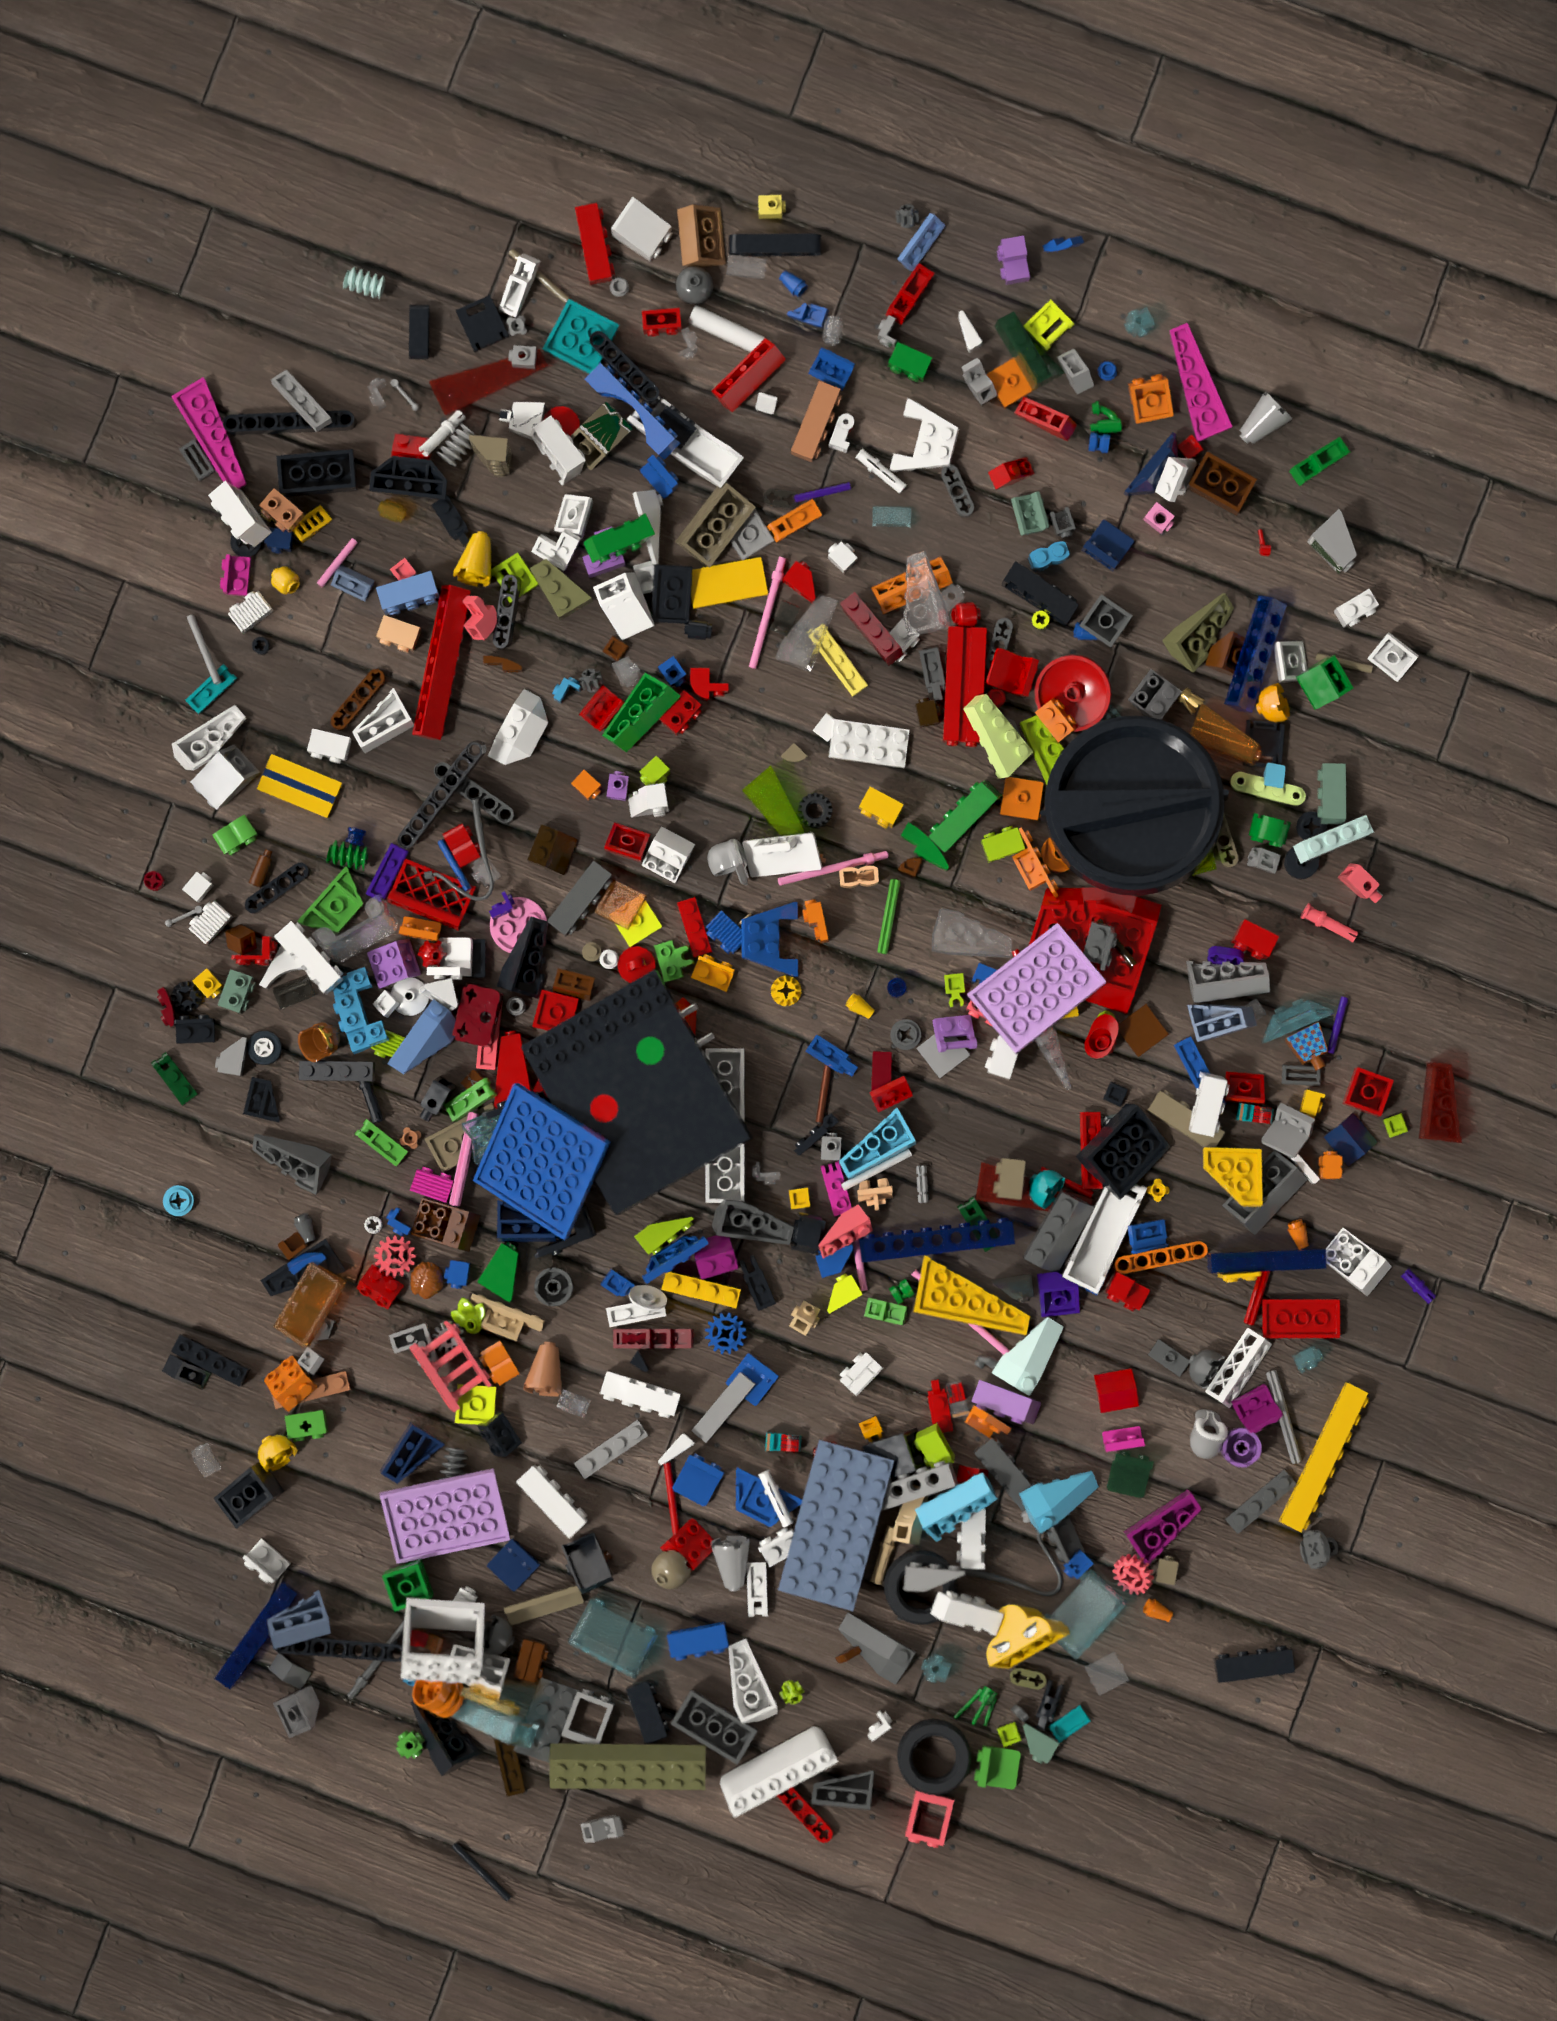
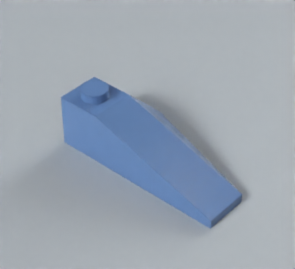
[388,999,456,1074]

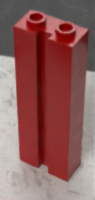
[943,626,987,747]

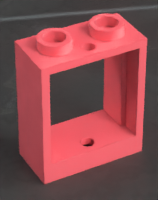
[905,1790,954,1848]

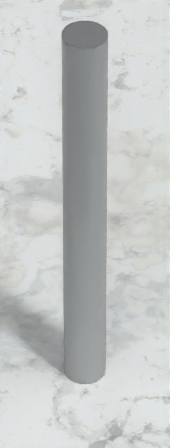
[187,614,221,685]

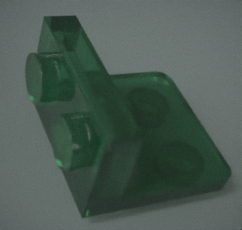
[1107,1450,1154,1498]

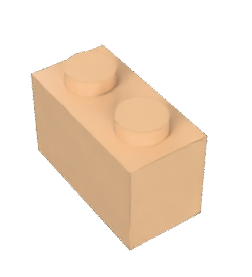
[376,615,421,653]

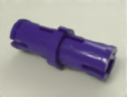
[1401,1268,1437,1304]

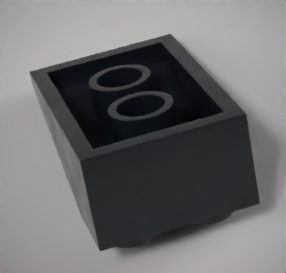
[213,1462,285,1529]

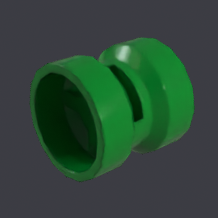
[889,1279,915,1305]

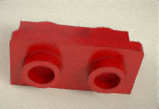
[869,1076,913,1112]

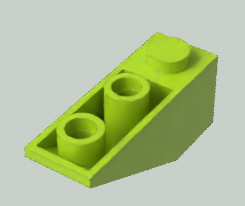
[634,1217,694,1255]

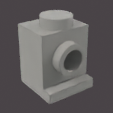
[508,345,537,369]

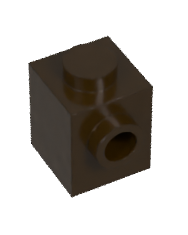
[915,698,941,728]

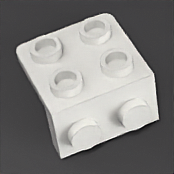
[1155,457,1197,502]
[427,938,473,980]

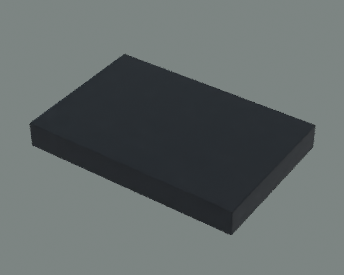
[651,564,693,624]

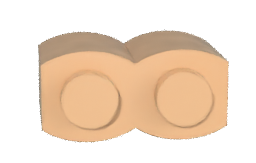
[839,866,879,888]

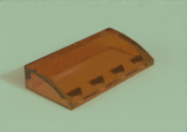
[273,1262,347,1348]

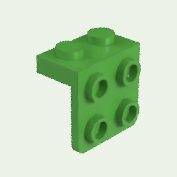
[974,1745,1020,1789]

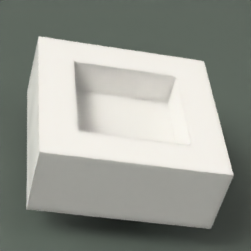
[373,990,400,1018]

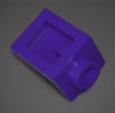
[489,891,515,920]

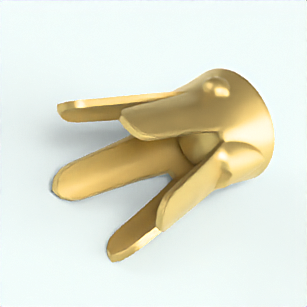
[1177,687,1205,715]

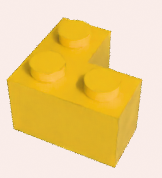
[859,787,904,829]

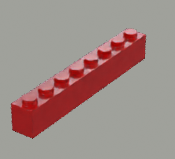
[412,585,471,740]

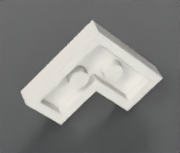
[531,529,581,571]

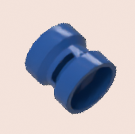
[1088,432,1110,454]

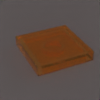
[595,879,647,930]

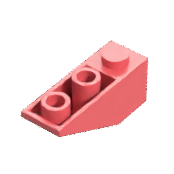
[819,1204,873,1258]

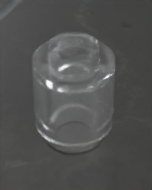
[822,316,844,346]

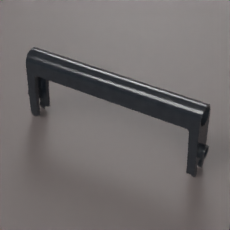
[481,1091,597,1258]

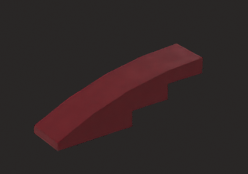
[613,1329,694,1348]

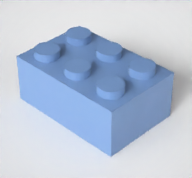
[376,571,440,616]

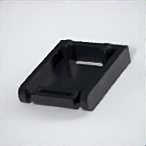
[455,295,509,353]
[1242,720,1285,768]

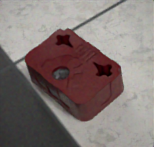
[453,984,503,1047]

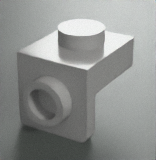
[878,315,896,347]

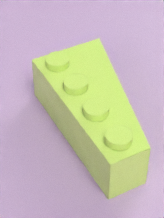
[964,694,1033,779]

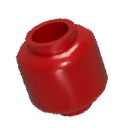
[951,602,981,627]

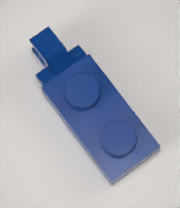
[805,1035,858,1077]

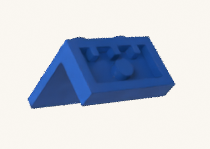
[726,1353,779,1406]

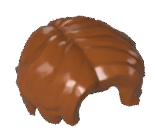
[410,1262,444,1299]

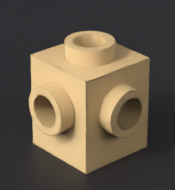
[789,1300,820,1336]

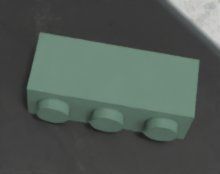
[1317,763,1346,824]

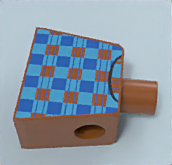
[1285,1022,1328,1071]

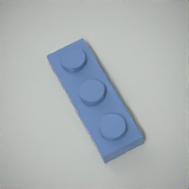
[898,213,945,272]

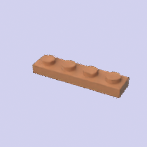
[272,1371,351,1409]

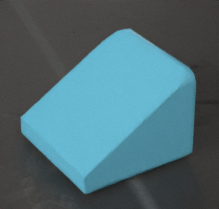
[1264,763,1285,788]

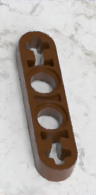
[331,669,385,731]

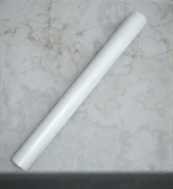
[841,1149,912,1191]

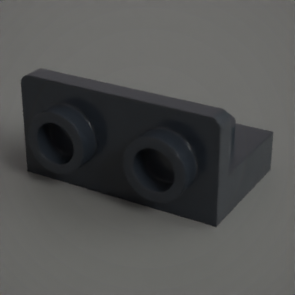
[174,1015,215,1044]
[477,1412,522,1457]

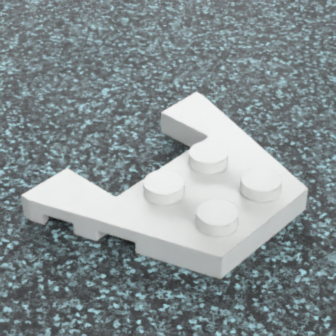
[890,399,959,472]

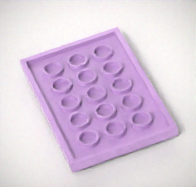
[967,923,1106,1054]
[380,1469,510,1564]

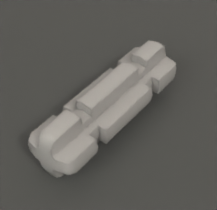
[916,1165,928,1203]

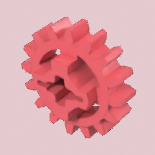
[374,1235,416,1278]
[1112,1554,1154,1595]

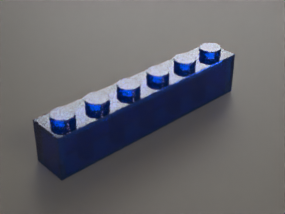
[1207,1248,1326,1273]

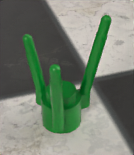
[954,1686,997,1726]

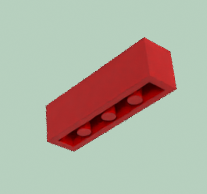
[575,203,615,285]
[711,338,786,412]

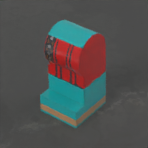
[1236,1103,1274,1124]
[765,1432,802,1452]

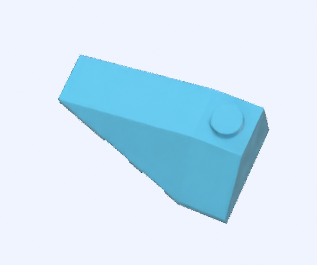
[1019,1471,1099,1533]

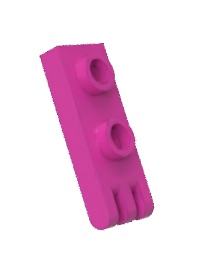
[820,1161,852,1216]

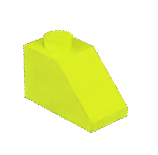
[827,1273,863,1314]

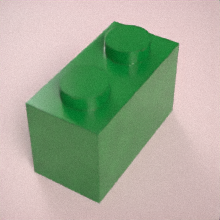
[888,342,932,382]

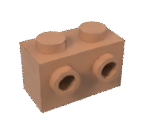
[259,488,304,533]

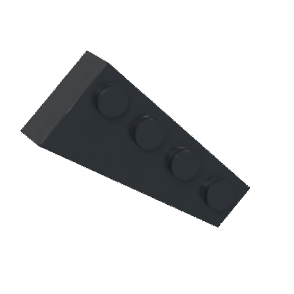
[1001,561,1079,626]

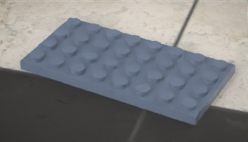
[778,1440,894,1611]

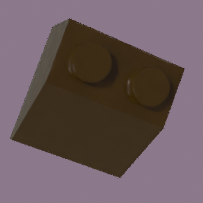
[527,824,578,875]

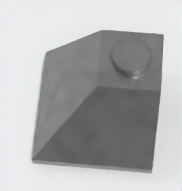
[273,1685,319,1738]

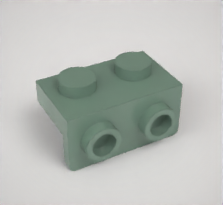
[1011,491,1049,536]

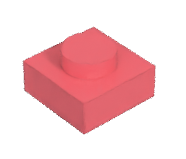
[390,558,417,581]

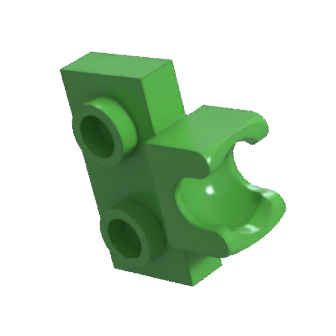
[654,940,695,982]

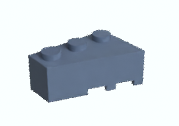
[267,1590,331,1649]

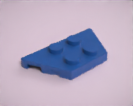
[642,1236,709,1284]
[736,1467,803,1527]

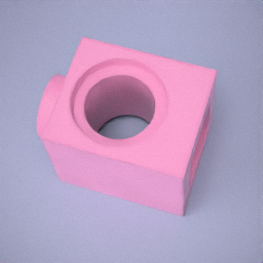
[1143,502,1174,534]

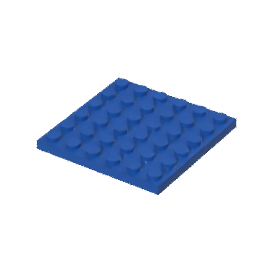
[473,1082,610,1240]

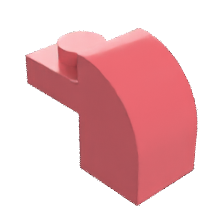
[463,596,497,640]

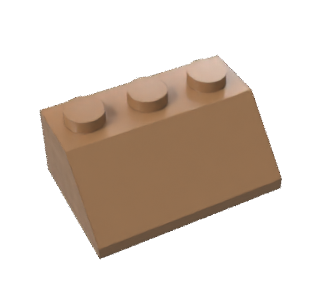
[677,204,726,267]

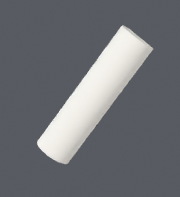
[688,305,765,352]

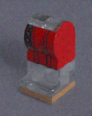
[945,1380,970,1418]

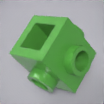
[396,1729,425,1759]

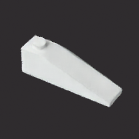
[172,705,246,771]

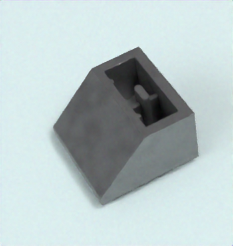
[1128,669,1182,719]

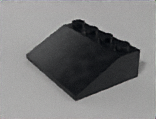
[1076,1103,1171,1200]

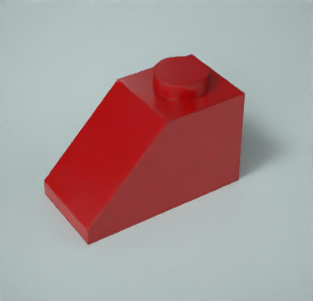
[782,561,815,604]

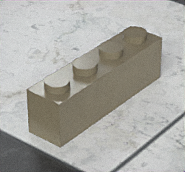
[1146,1090,1225,1148]

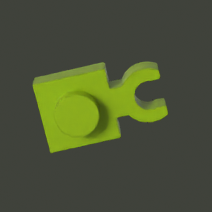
[944,973,965,1008]

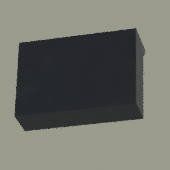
[561,1532,614,1594]

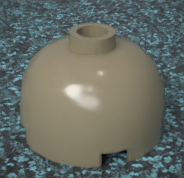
[651,1550,691,1590]

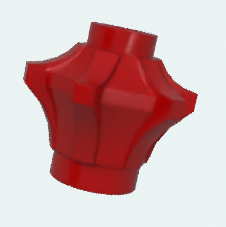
[418,940,447,968]

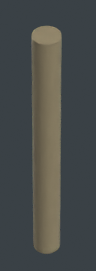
[509,248,570,304]

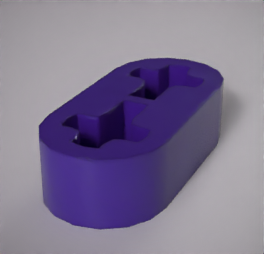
[1208,946,1244,965]

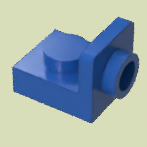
[1063,1549,1094,1580]

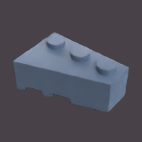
[1187,1004,1257,1042]

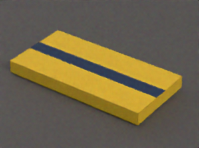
[257,754,342,819]

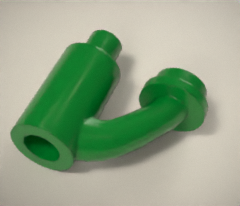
[1090,401,1121,434]

